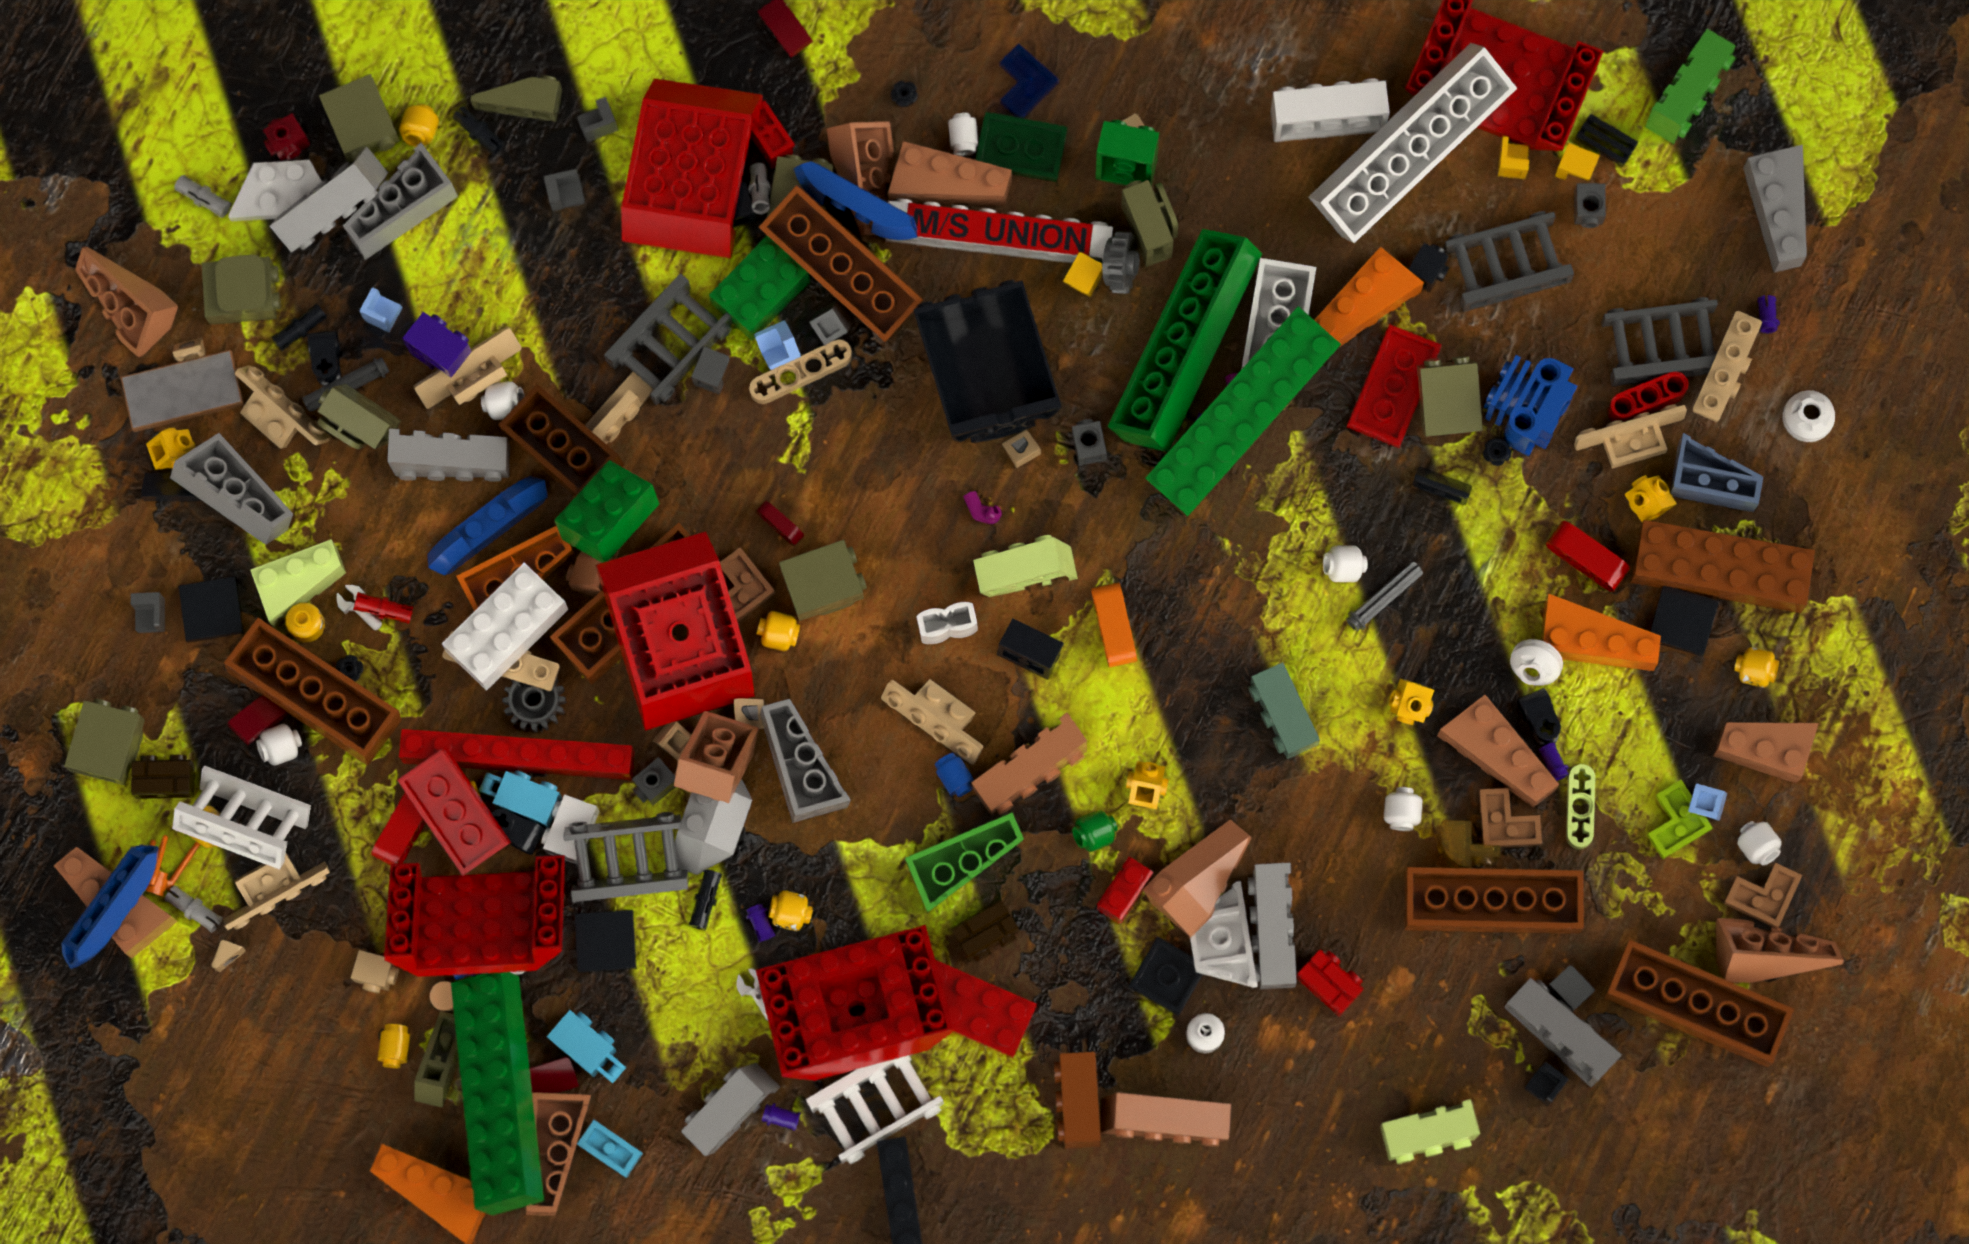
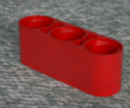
[1607,371,1689,422]
[1545,520,1630,592]
[371,793,426,865]

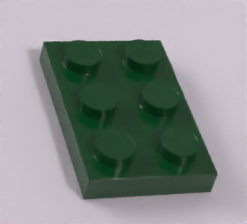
[976,112,1068,182]

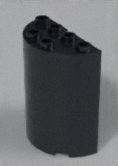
[913,280,1062,443]

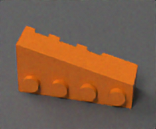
[1315,247,1424,347]
[456,526,574,611]
[1541,593,1661,671]
[370,1144,485,1244]

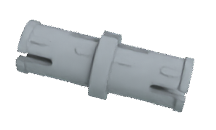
[748,163,771,214]
[174,175,231,218]
[164,885,223,933]

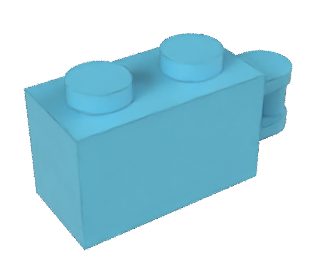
[478,770,562,828]
[547,1010,626,1083]

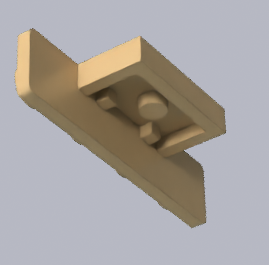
[1692,311,1762,422]
[413,326,522,409]
[234,365,331,449]
[585,372,654,444]
[1574,405,1687,469]
[442,631,560,691]
[881,679,983,765]
[223,853,330,930]

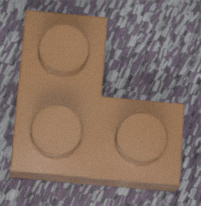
[720,547,775,622]
[1479,788,1542,849]
[1724,863,1802,929]

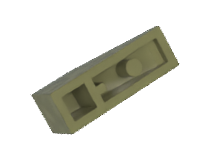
[471,75,562,122]
[415,1011,458,1108]

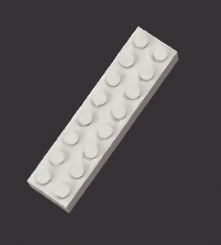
[1309,43,1517,243]

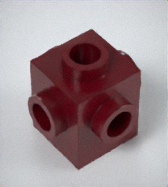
[263,113,310,161]

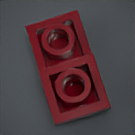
[757,0,813,58]
[228,695,289,745]

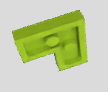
[1647,780,1713,860]

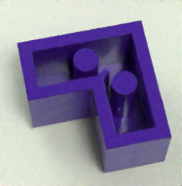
[403,312,472,378]

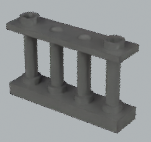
[1443,211,1574,312]
[604,273,732,406]
[1601,297,1718,387]
[563,812,689,902]

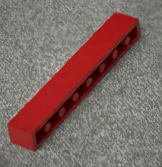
[399,729,635,780]

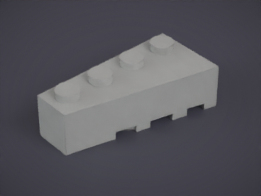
[343,143,458,260]
[1743,145,1807,273]
[270,147,388,253]
[388,429,510,481]
[170,433,293,545]
[760,699,851,823]
[1248,863,1296,989]
[1504,978,1622,1087]

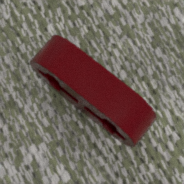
[755,500,805,546]

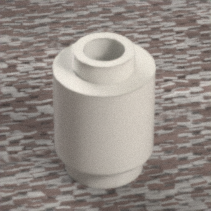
[948,113,978,156]

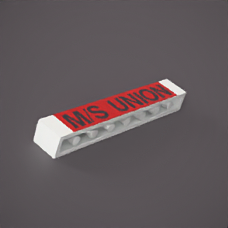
[885,199,1113,264]

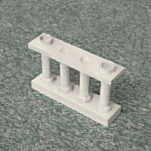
[172,765,311,869]
[806,1055,944,1164]

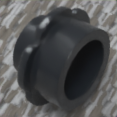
[890,80,918,107]
[1483,439,1511,466]
[335,655,364,682]

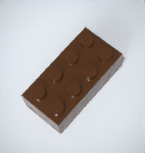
[498,384,624,497]

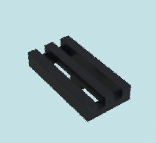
[1575,113,1638,167]

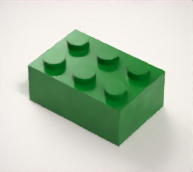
[1096,120,1159,186]
[709,236,810,341]
[554,460,659,563]

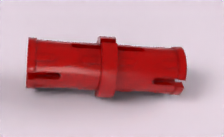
[353,592,414,624]

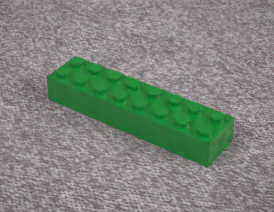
[1107,228,1262,452]
[1145,306,1341,516]
[451,972,544,1215]

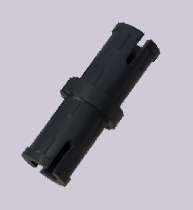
[452,106,505,156]
[271,304,327,351]
[688,869,722,930]

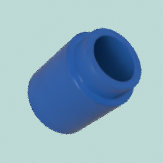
[934,752,974,797]

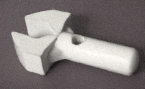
[337,585,382,630]
[737,969,768,1021]

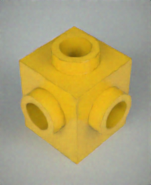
[146,428,195,470]
[1624,475,1677,522]
[1389,678,1434,725]
[1126,761,1169,809]

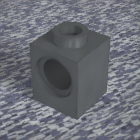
[1574,183,1606,228]
[1072,419,1107,466]

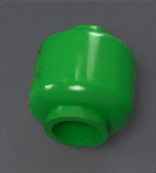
[1072,810,1118,852]

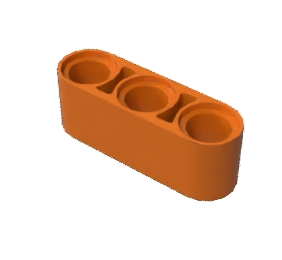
[1091,582,1137,668]

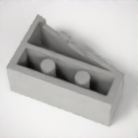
[681,1063,780,1156]

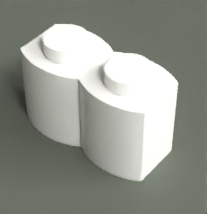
[916,602,978,644]

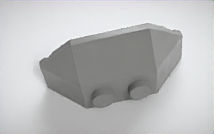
[675,779,753,875]

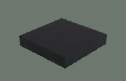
[179,576,244,643]
[1650,586,1719,657]
[575,910,637,973]
[1128,936,1203,1017]

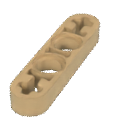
[749,340,852,404]

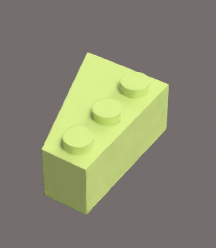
[973,535,1078,597]
[251,539,346,629]
[1380,1099,1480,1164]

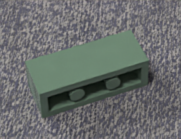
[1248,662,1320,759]

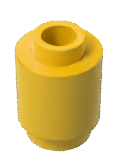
[378,1024,410,1069]

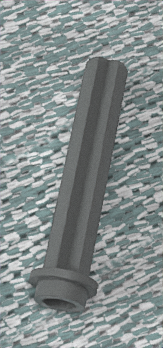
[303,357,389,412]
[1346,561,1423,632]

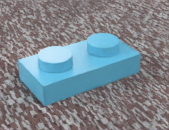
[577,1120,643,1178]

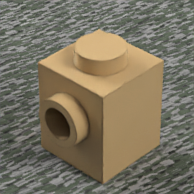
[351,950,399,993]

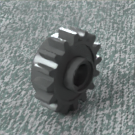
[1102,231,1140,294]
[502,677,567,733]

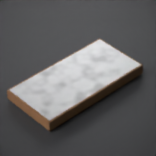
[121,350,244,432]

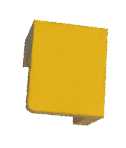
[1498,136,1529,179]
[1555,143,1600,181]
[1063,252,1103,297]

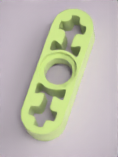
[1566,764,1595,849]

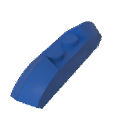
[793,161,917,240]
[427,476,548,576]
[62,845,159,969]

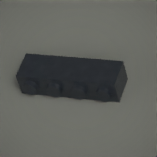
[876,1136,923,1244]

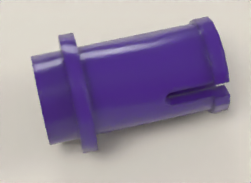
[1757,295,1780,333]
[1538,743,1569,781]
[746,904,776,943]
[762,1103,800,1131]

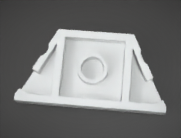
[229,160,322,221]
[1191,881,1258,988]

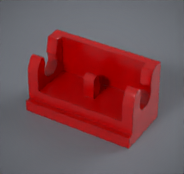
[750,100,795,169]

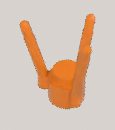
[145,835,200,897]

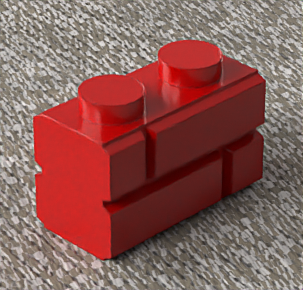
[1097,857,1153,925]
[1296,949,1364,1017]

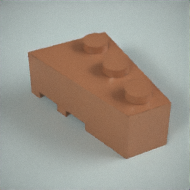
[1713,723,1819,784]

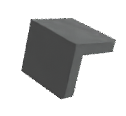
[578,97,618,142]
[544,169,585,211]
[809,299,854,345]
[691,347,730,395]
[131,592,165,633]
[1548,966,1595,1012]

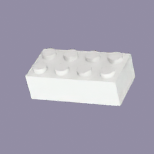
[1271,79,1390,142]
[1241,258,1316,370]
[442,563,569,691]

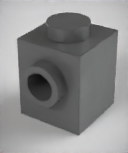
[632,757,675,806]

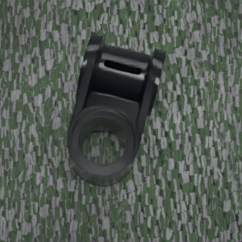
[307,330,341,386]
[1517,688,1561,747]
[491,809,546,855]

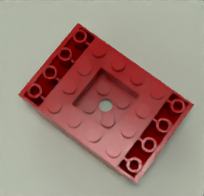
[595,531,755,731]
[756,925,954,1081]

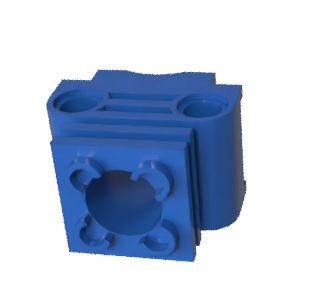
[1483,355,1577,456]

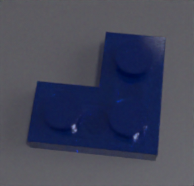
[999,43,1059,119]

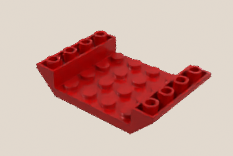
[1405,0,1604,151]
[621,78,763,259]
[384,855,565,977]

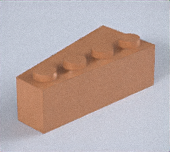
[888,141,1012,206]
[1438,695,1559,808]
[971,713,1087,816]
[54,847,177,958]
[526,1093,591,1216]
[1100,1093,1231,1146]

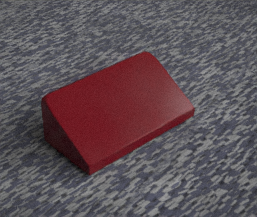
[529,1056,579,1094]

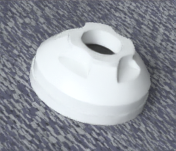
[1782,390,1835,442]
[1510,639,1563,686]

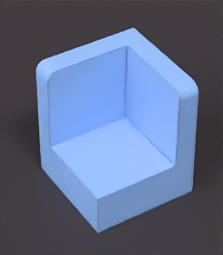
[359,287,402,332]
[754,320,801,370]
[1688,784,1727,821]

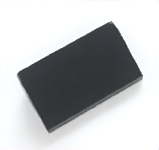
[1412,467,1472,505]
[141,473,201,501]

